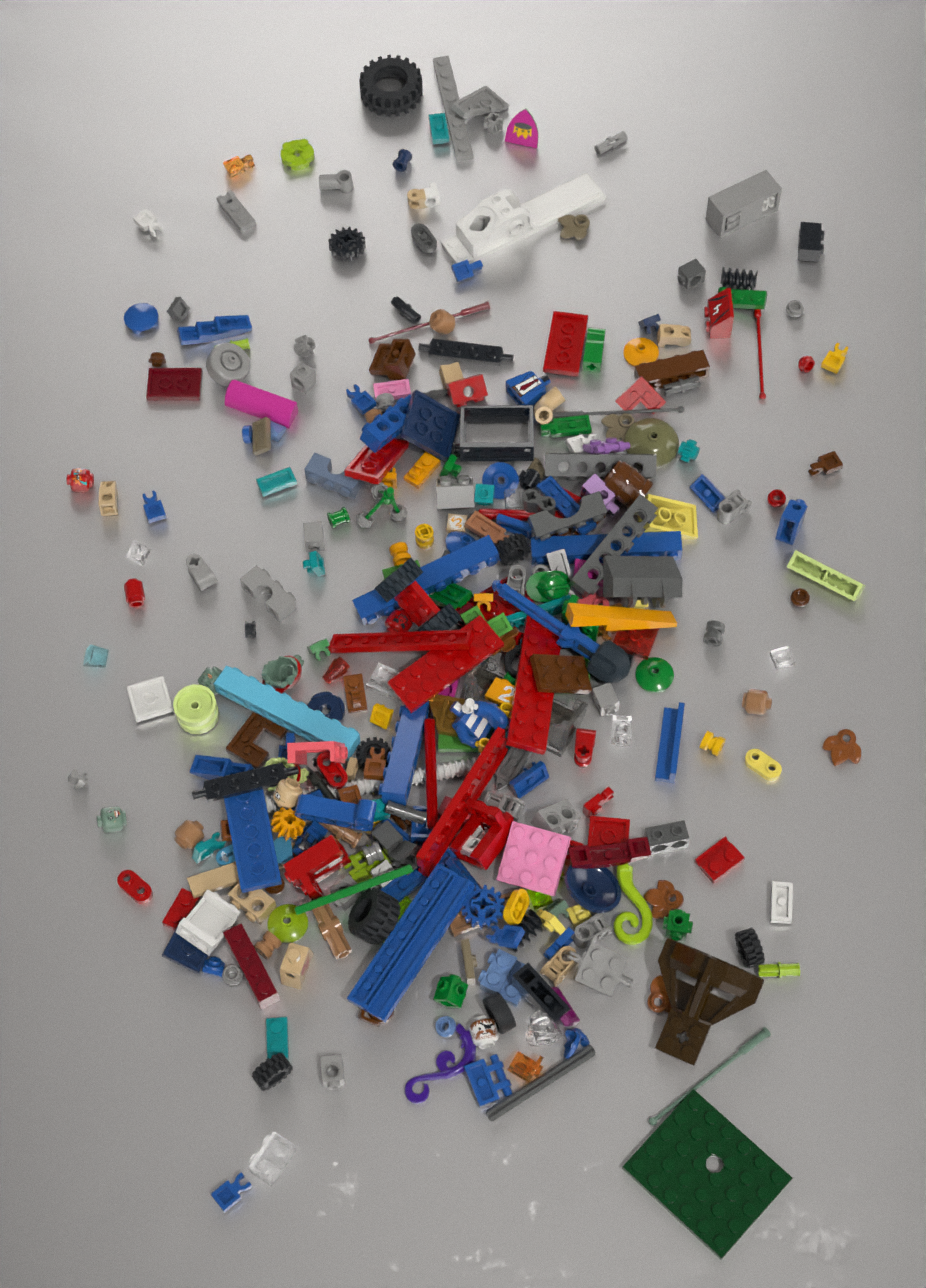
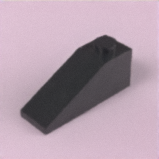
[512,963,571,1023]

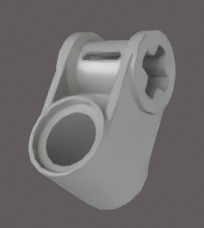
[717,490,752,524]
[186,554,218,591]
[504,565,526,601]
[573,913,614,948]

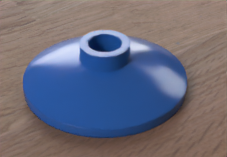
[482,462,519,499]
[445,531,476,553]

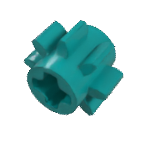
[678,439,700,463]

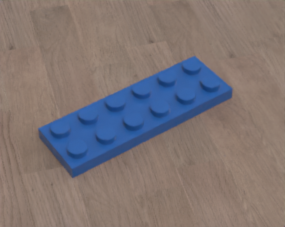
[224,789,282,893]

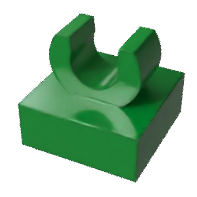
[439,454,462,478]
[307,638,330,661]

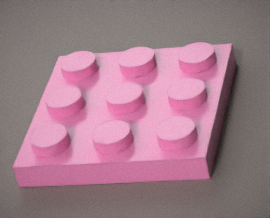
[496,821,571,897]

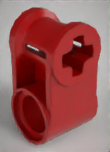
[574,728,596,767]

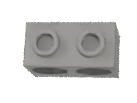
[530,799,581,834]

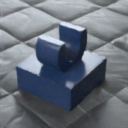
[638,314,661,335]

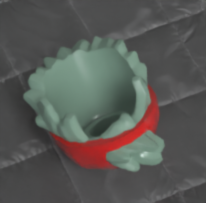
[261,654,304,694]

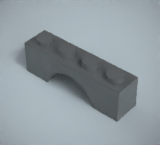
[528,491,607,541]

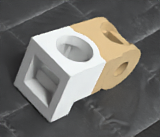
[407,182,440,209]

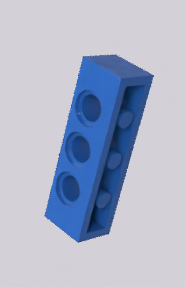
[359,394,411,453]

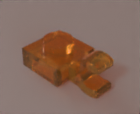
[223,154,255,178]

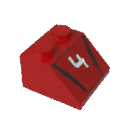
[704,288,734,339]

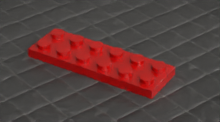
[387,615,504,713]

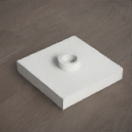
[126,676,174,722]

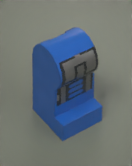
[292,821,328,856]

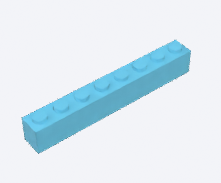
[214,665,361,761]

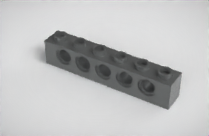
[545,453,657,480]
[568,494,658,597]

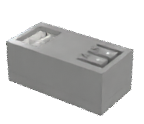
[706,170,782,238]

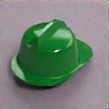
[526,570,571,602]

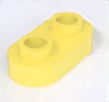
[745,749,782,781]

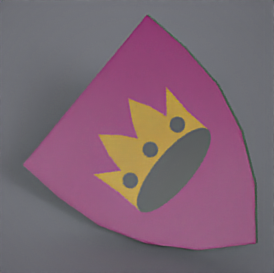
[505,108,538,149]

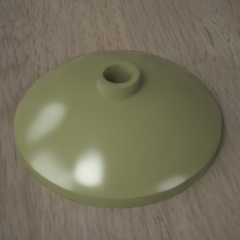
[624,418,679,468]

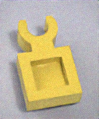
[536,909,566,935]

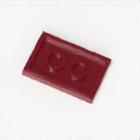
[146,368,203,401]

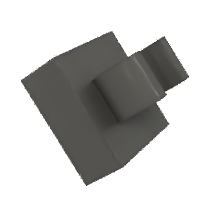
[166,297,191,322]

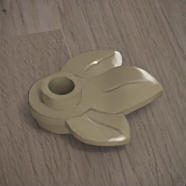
[558,214,590,241]
[601,413,635,441]

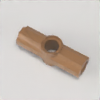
[312,904,352,959]

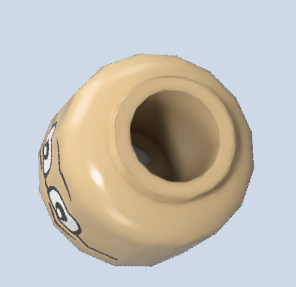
[273,778,302,809]

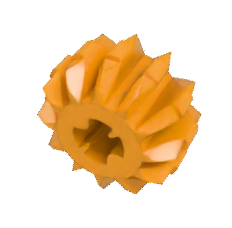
[271,807,306,841]

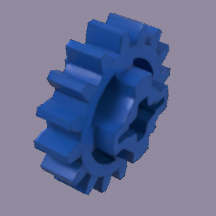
[461,884,505,930]

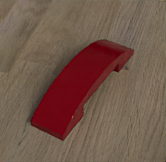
[568,837,652,869]

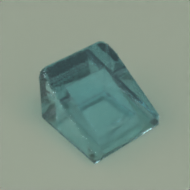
[83,644,109,668]

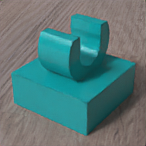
[303,551,326,577]

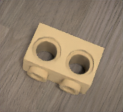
[228,882,277,925]

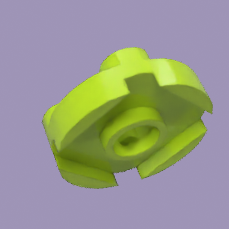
[281,139,314,170]

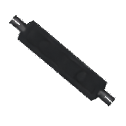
[418,338,514,366]
[192,762,299,802]

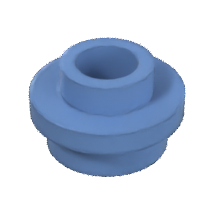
[435,1016,456,1037]

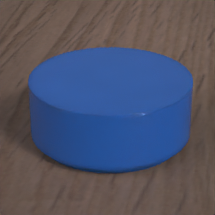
[242,425,253,444]

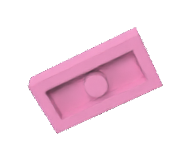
[373,379,411,400]

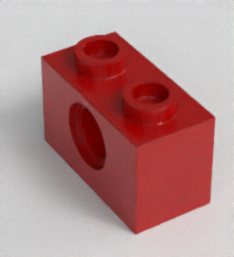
[446,374,488,407]

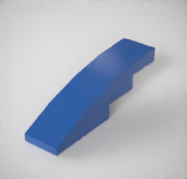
[177,315,252,345]

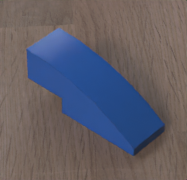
[190,755,254,780]

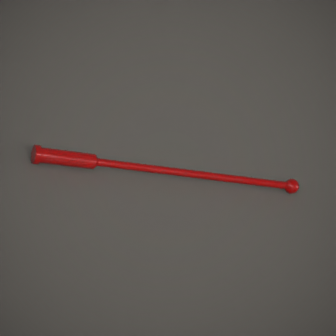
[754,309,766,400]

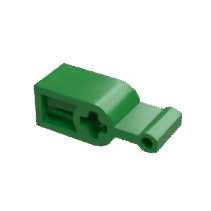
[583,327,606,373]

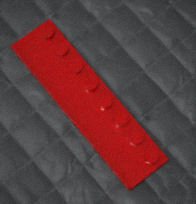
[416,727,508,877]

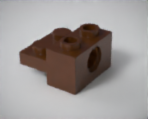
[369,339,416,380]

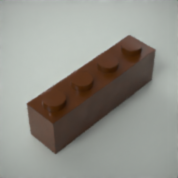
[634,350,710,390]

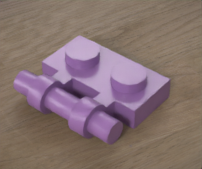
[583,437,630,454]

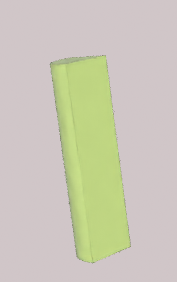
[787,550,866,601]

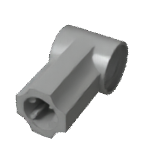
[319,170,354,193]

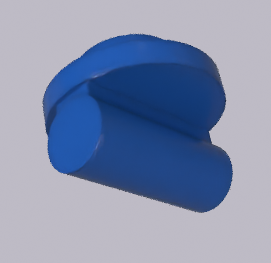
[202,957,225,977]

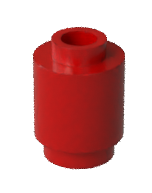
[124,578,145,608]

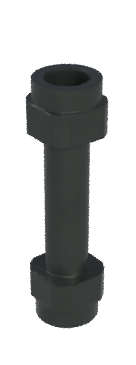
[309,771,337,800]

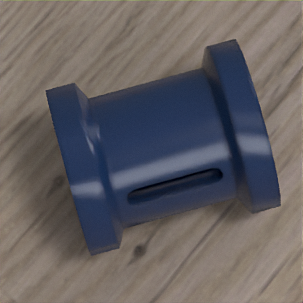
[392,149,412,172]

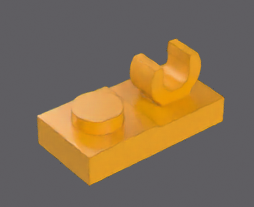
[404,452,441,489]

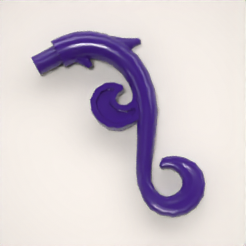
[405,1023,476,1104]

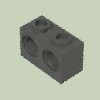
[644,820,690,855]

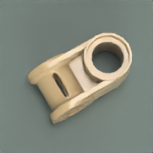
[540,946,577,987]

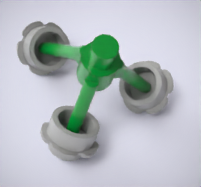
[356,482,408,528]

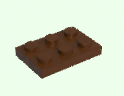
[530,654,592,694]

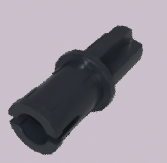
[391,296,421,324]

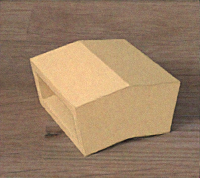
[439,362,464,389]

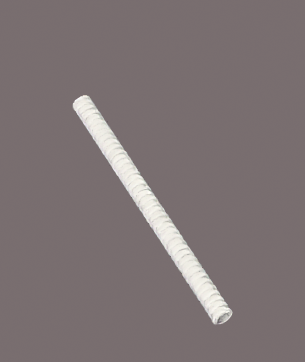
[265,757,477,813]

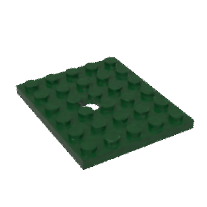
[622,1089,793,1260]

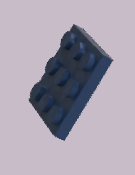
[400,390,461,462]

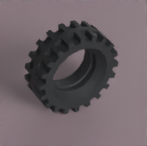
[359,55,423,117]

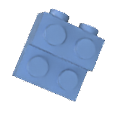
[478,949,536,1008]

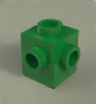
[662,909,693,941]
[433,974,468,1009]

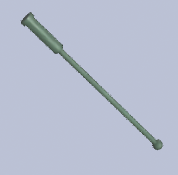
[649,1027,771,1126]

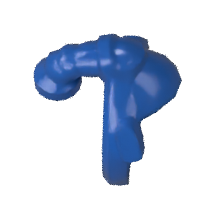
[563,1028,590,1059]

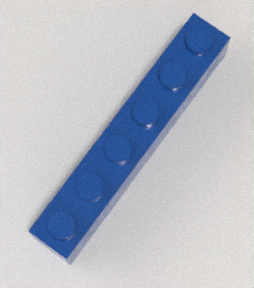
[379,701,430,806]

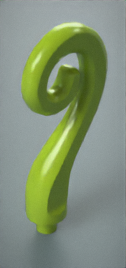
[613,863,653,945]

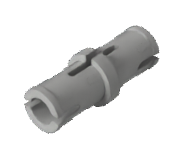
[594,131,628,155]

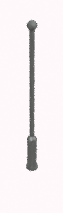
[553,406,685,419]

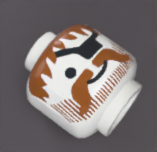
[469,1016,499,1049]

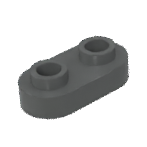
[411,224,437,253]

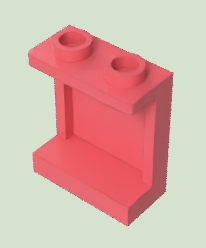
[287,741,348,765]

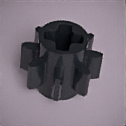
[518,468,541,490]

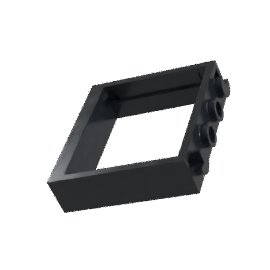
[460,405,534,461]

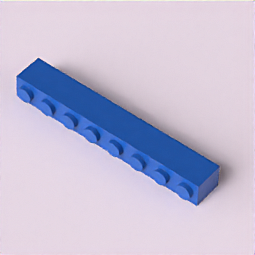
[531,531,683,566]
[352,535,500,625]

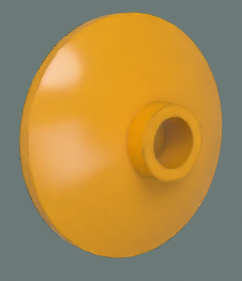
[623,338,659,367]

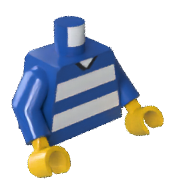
[449,701,512,753]

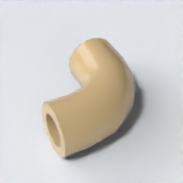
[533,386,566,424]

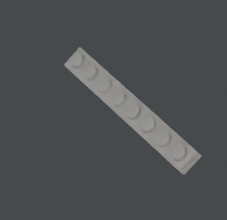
[433,56,473,162]

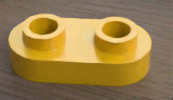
[503,889,529,925]

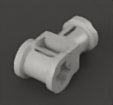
[483,791,525,822]

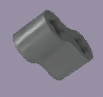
[522,489,556,516]

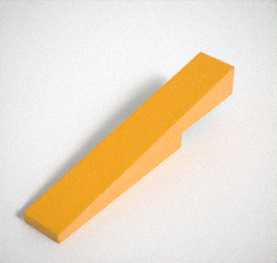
[565,603,678,631]

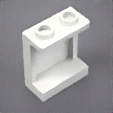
[176,889,240,956]

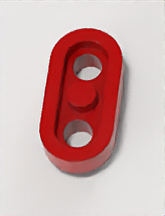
[317,752,348,789]
[117,870,153,904]

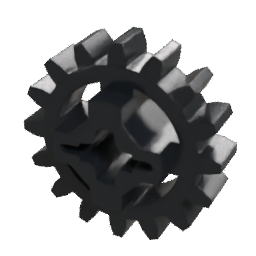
[328,227,366,261]

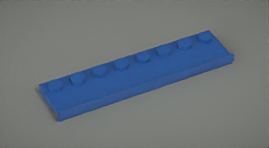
[347,863,475,1023]

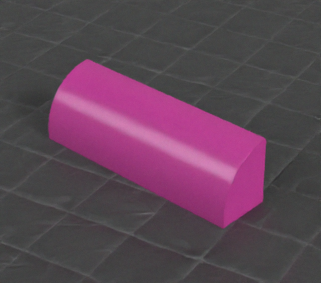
[225,380,298,429]

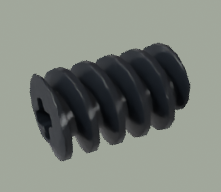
[720,267,758,290]
[506,909,543,953]

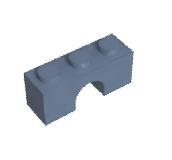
[304,453,364,499]

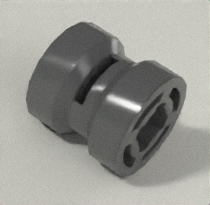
[703,620,725,647]

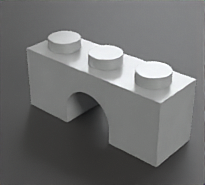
[240,565,297,623]

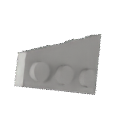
[451,86,509,118]

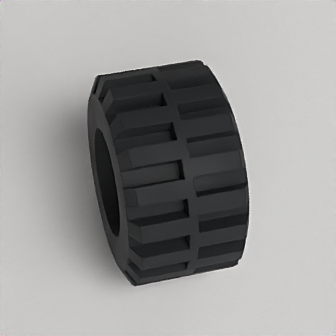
[348,887,400,945]

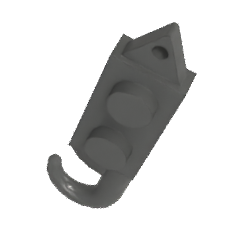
[495,747,533,791]

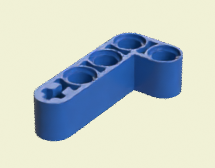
[294,794,377,831]

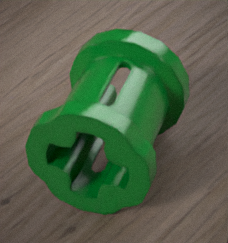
[327,507,350,529]

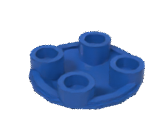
[124,303,159,334]

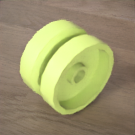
[173,684,219,735]

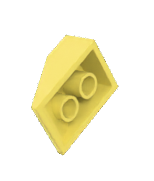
[637,494,698,540]

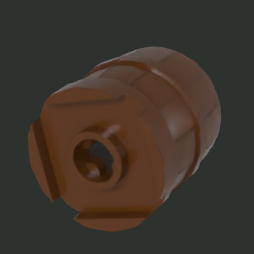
[602,460,653,509]

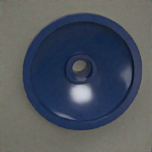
[565,865,621,913]

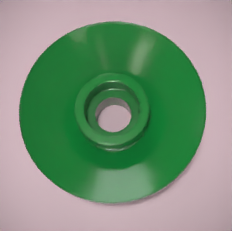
[635,657,674,693]

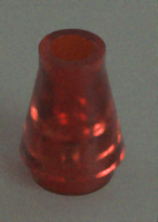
[322,656,350,685]

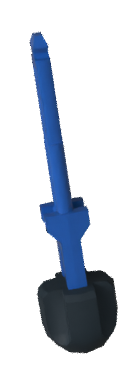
[491,580,630,683]

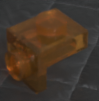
[507,1051,544,1083]

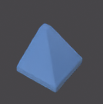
[270,421,287,442]

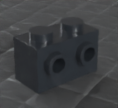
[798,222,825,262]

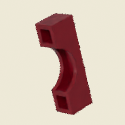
[223,923,280,1010]

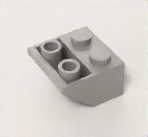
[436,475,474,509]

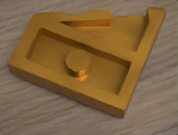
[429,694,465,737]

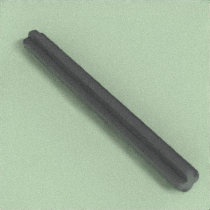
[486,1045,596,1121]

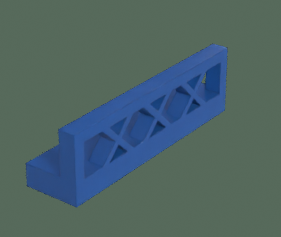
[655,702,685,784]

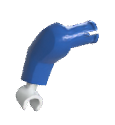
[462,698,509,735]

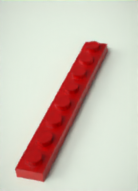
[328,630,475,653]

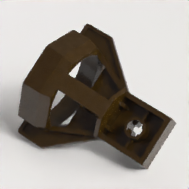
[655,938,764,1066]

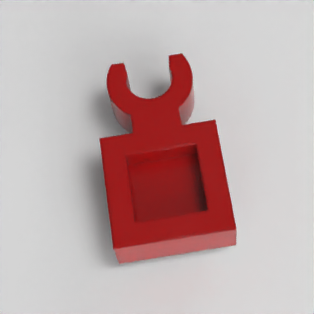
[583,787,614,818]

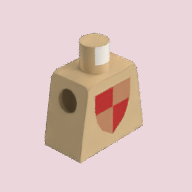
[280,942,314,990]

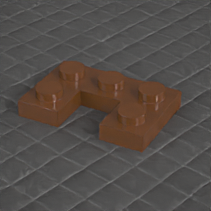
[226,712,288,769]

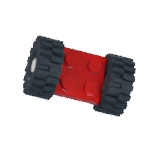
[375,558,462,631]

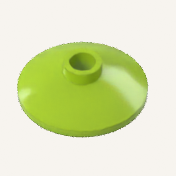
[267,904,308,943]

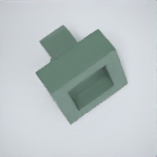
[542,898,569,921]

